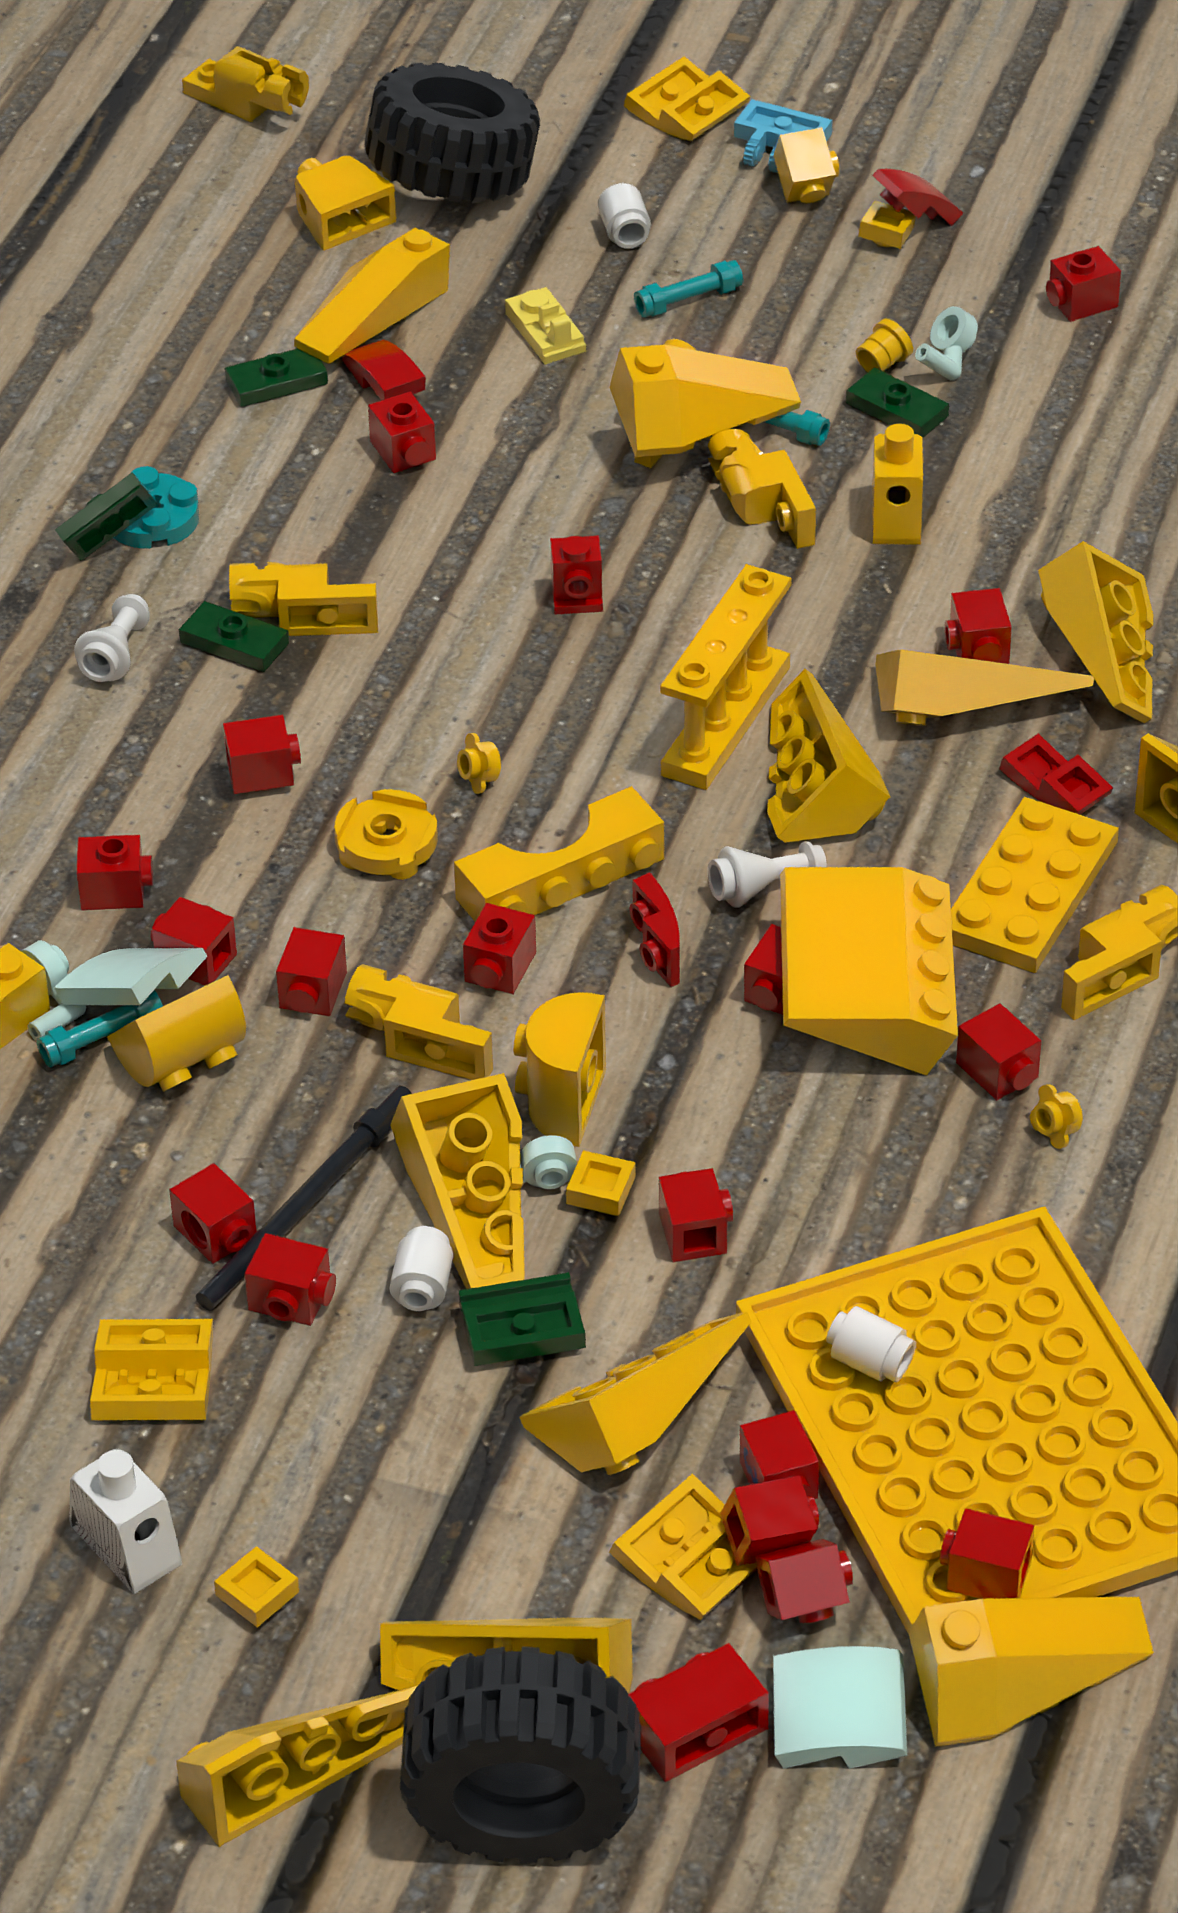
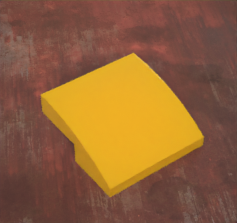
[623,56,750,141]
[90,1319,213,1420]
[609,1473,758,1620]

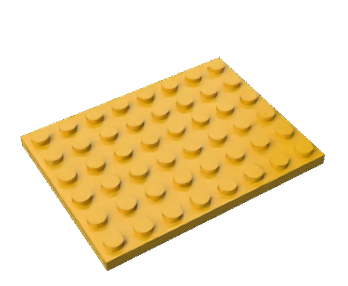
[736,1206,1178,1634]

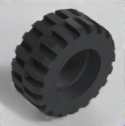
[364,62,540,203]
[400,1646,641,1863]

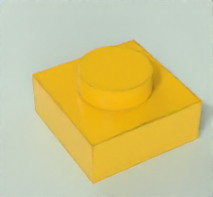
[858,200,916,249]
[566,1150,636,1216]
[214,1546,299,1627]

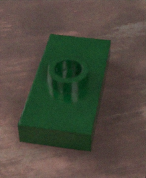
[225,348,328,407]
[846,367,949,438]
[55,472,158,561]
[179,601,289,672]

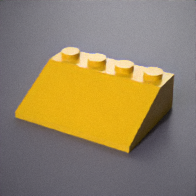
[780,867,958,1076]

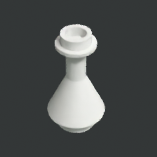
[74,594,150,682]
[708,841,827,908]

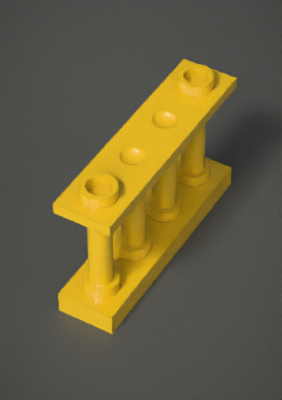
[660,564,792,790]

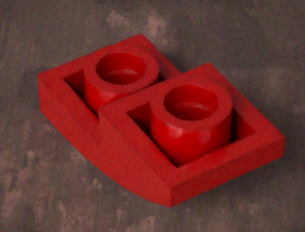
[872,169,963,226]
[629,872,680,988]

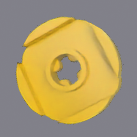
[334,789,438,880]

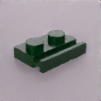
[459,1272,586,1366]

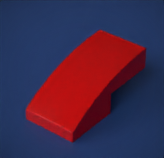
[342,339,426,400]
[999,733,1113,815]

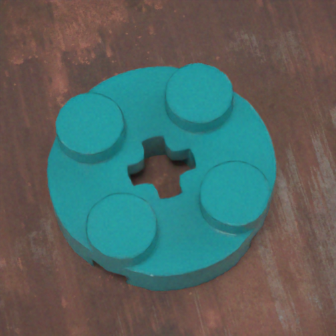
[114,466,199,549]

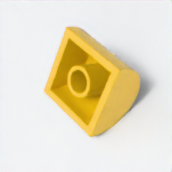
[107,975,246,1092]
[513,992,606,1147]

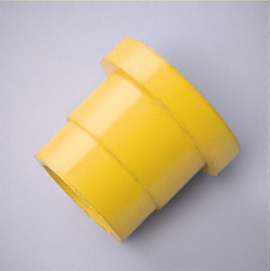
[855,318,913,372]

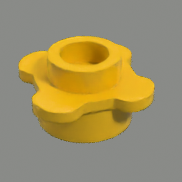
[457,733,501,794]
[1030,1084,1083,1149]

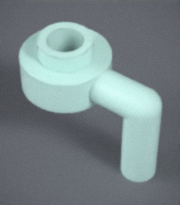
[915,306,978,380]
[21,940,86,1040]
[520,1136,577,1189]

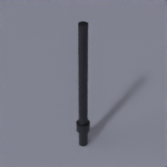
[196,1085,412,1311]

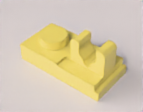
[505,287,586,364]

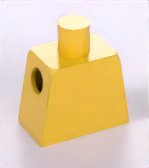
[295,156,396,251]
[872,424,923,545]

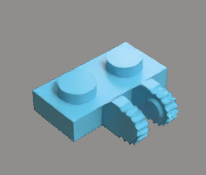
[734,99,832,173]

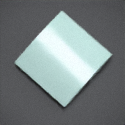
[54,948,207,1005]
[773,1646,907,1769]

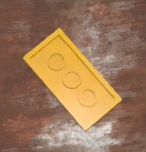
[951,797,1119,973]

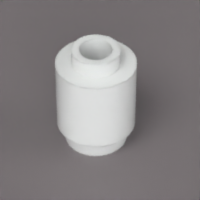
[598,183,651,248]
[390,1226,453,1311]
[826,1306,916,1382]

